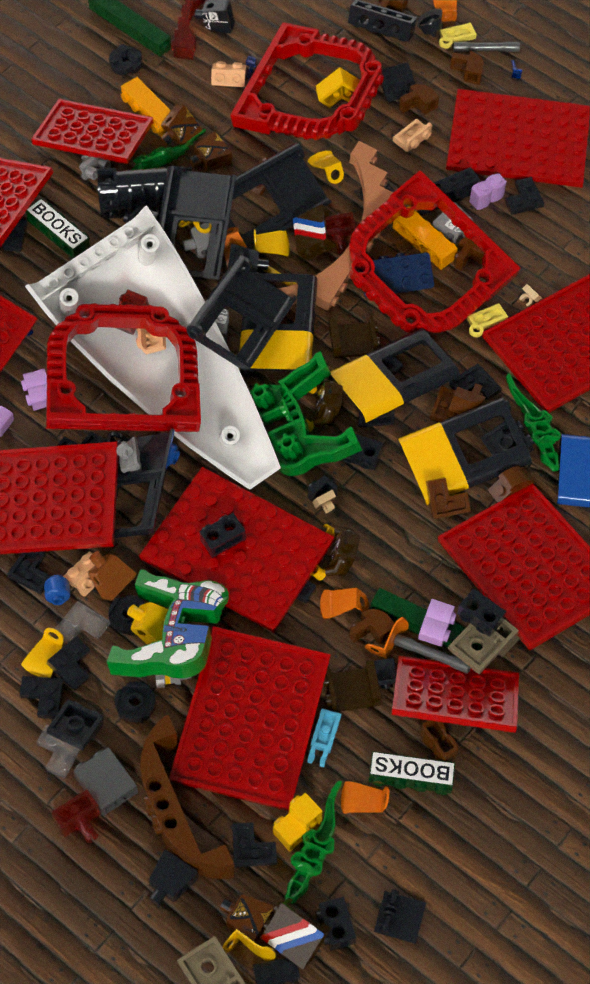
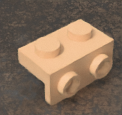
[211,61,246,87]
[393,118,432,153]
[136,319,166,355]
[63,551,95,597]

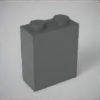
[74,747,138,816]

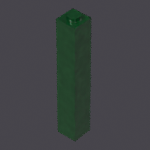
[88,0,171,57]
[370,588,483,650]

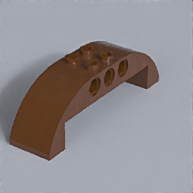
[140,715,234,879]

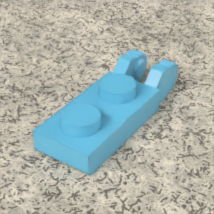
[307,708,342,767]

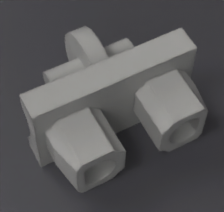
[79,155,111,180]
[116,437,142,473]

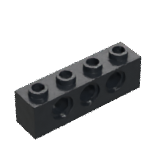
[348,0,417,42]
[416,167,480,216]

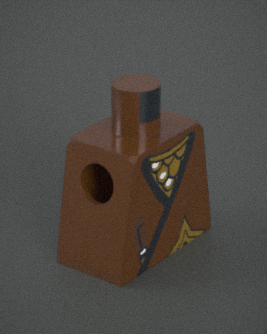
[160,104,202,146]
[189,132,232,172]
[219,894,274,943]

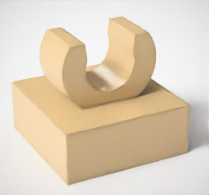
[519,284,543,307]
[312,490,336,514]

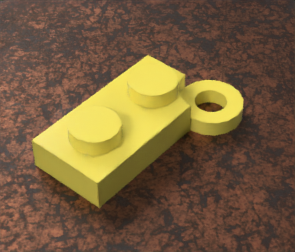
[439,23,477,49]
[467,303,508,337]

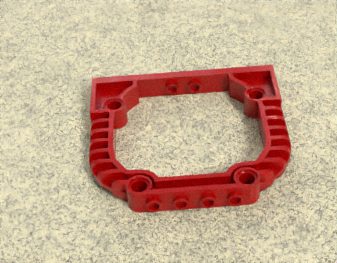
[230,22,384,141]
[349,170,521,333]
[46,303,201,432]

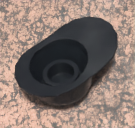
[417,8,443,37]

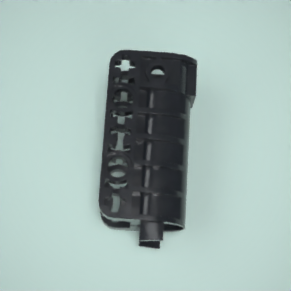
[96,166,192,219]

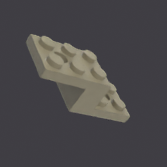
[448,618,519,674]
[177,936,245,984]

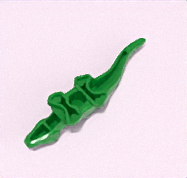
[131,128,206,170]
[506,373,561,472]
[285,781,342,904]

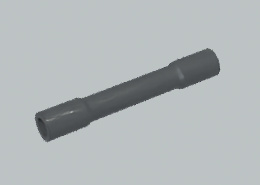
[453,42,520,52]
[394,633,471,674]

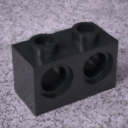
[342,434,383,471]
[199,513,246,558]
[457,588,506,637]
[315,896,356,951]

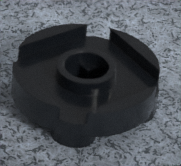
[109,44,142,76]
[108,595,145,636]
[114,681,156,722]

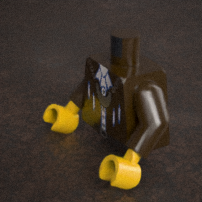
[306,380,343,432]
[312,524,360,581]

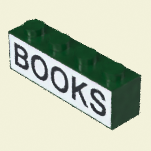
[26,198,90,259]
[368,751,455,795]

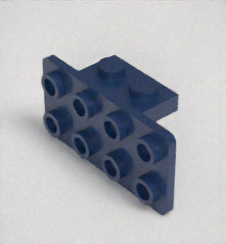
[360,253,434,298]

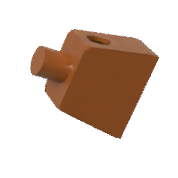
[88,551,137,601]

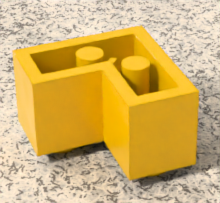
[316,67,360,108]
[273,792,323,852]

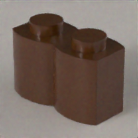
[421,720,458,762]

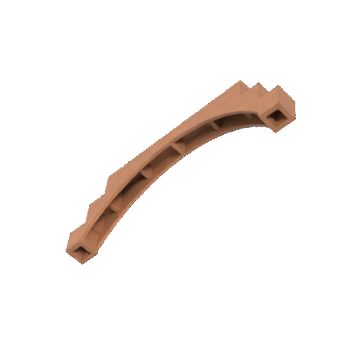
[277,141,393,313]

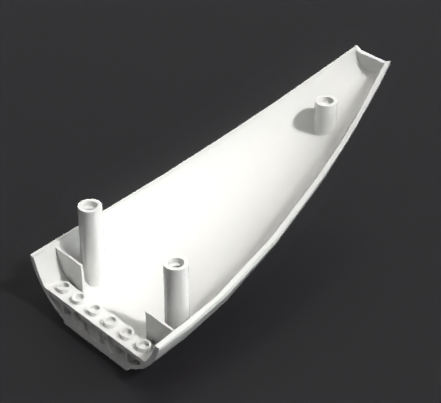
[25,206,281,490]

